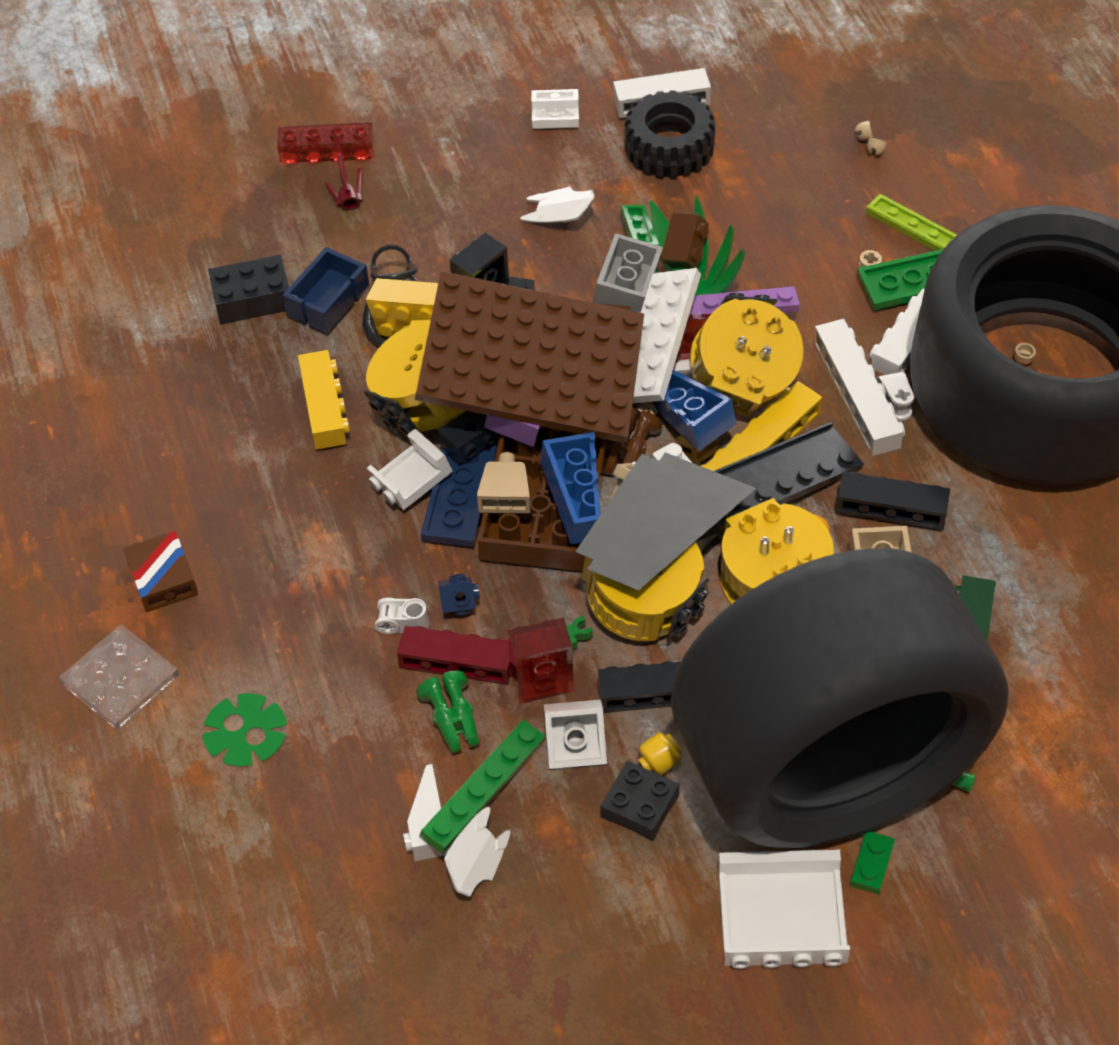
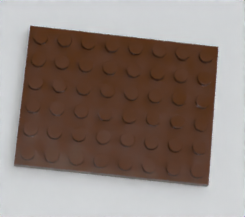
[415,271,644,443]

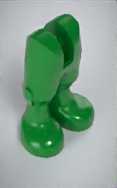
[416,671,480,754]

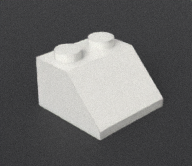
[544,700,607,769]

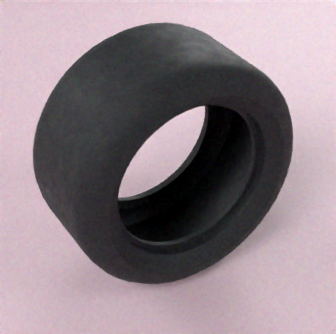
[910,205,1119,485]
[671,548,1009,848]

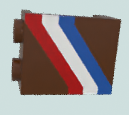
[123,531,198,613]

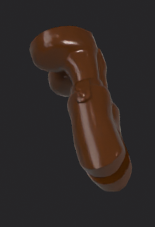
[604,408,662,476]

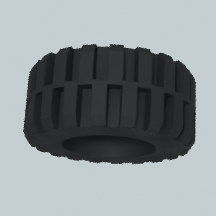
[625,90,715,179]

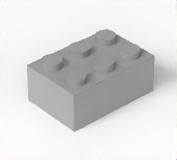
[592,233,663,313]

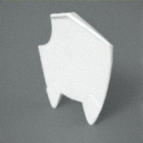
[521,187,595,223]
[444,807,510,897]

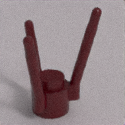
[325,154,363,210]

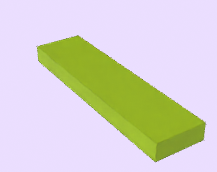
[865,194,957,251]

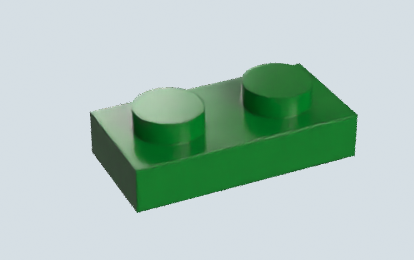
[850,831,895,895]

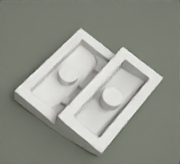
[532,89,579,129]

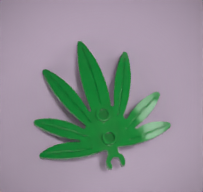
[649,197,745,321]

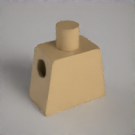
[477,452,530,513]

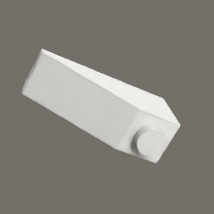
[404,764,449,861]

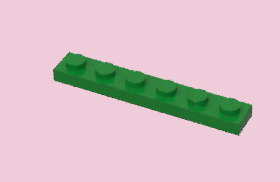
[419,720,546,854]

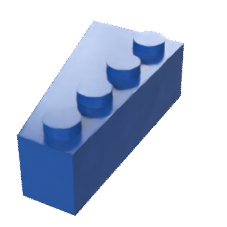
[652,370,737,451]
[540,432,600,544]

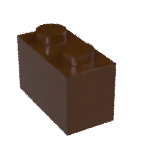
[660,213,709,269]

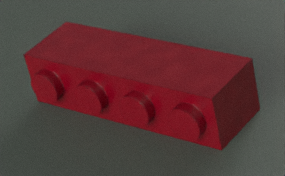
[397,626,516,685]

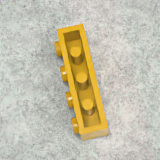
[298,350,350,450]

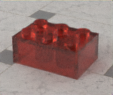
[507,618,574,705]

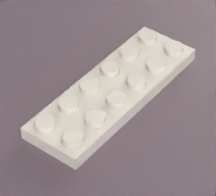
[633,268,701,403]

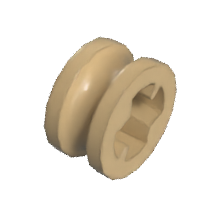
[859,250,882,268]

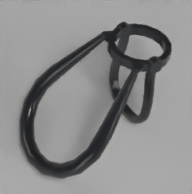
[362,244,419,347]

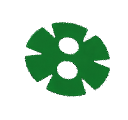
[202,693,287,766]

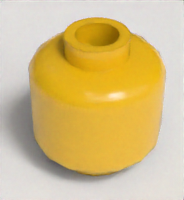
[638,732,682,776]

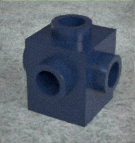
[438,574,480,615]

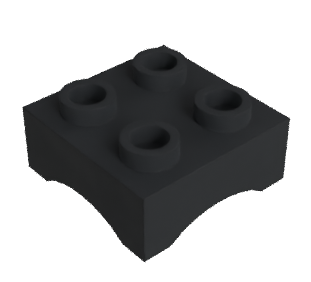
[600,760,680,841]

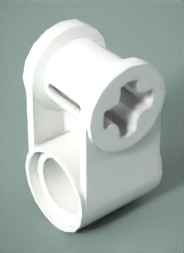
[876,371,914,421]
[375,598,430,634]

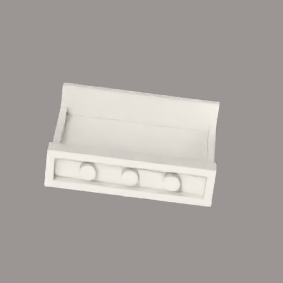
[718,850,850,969]

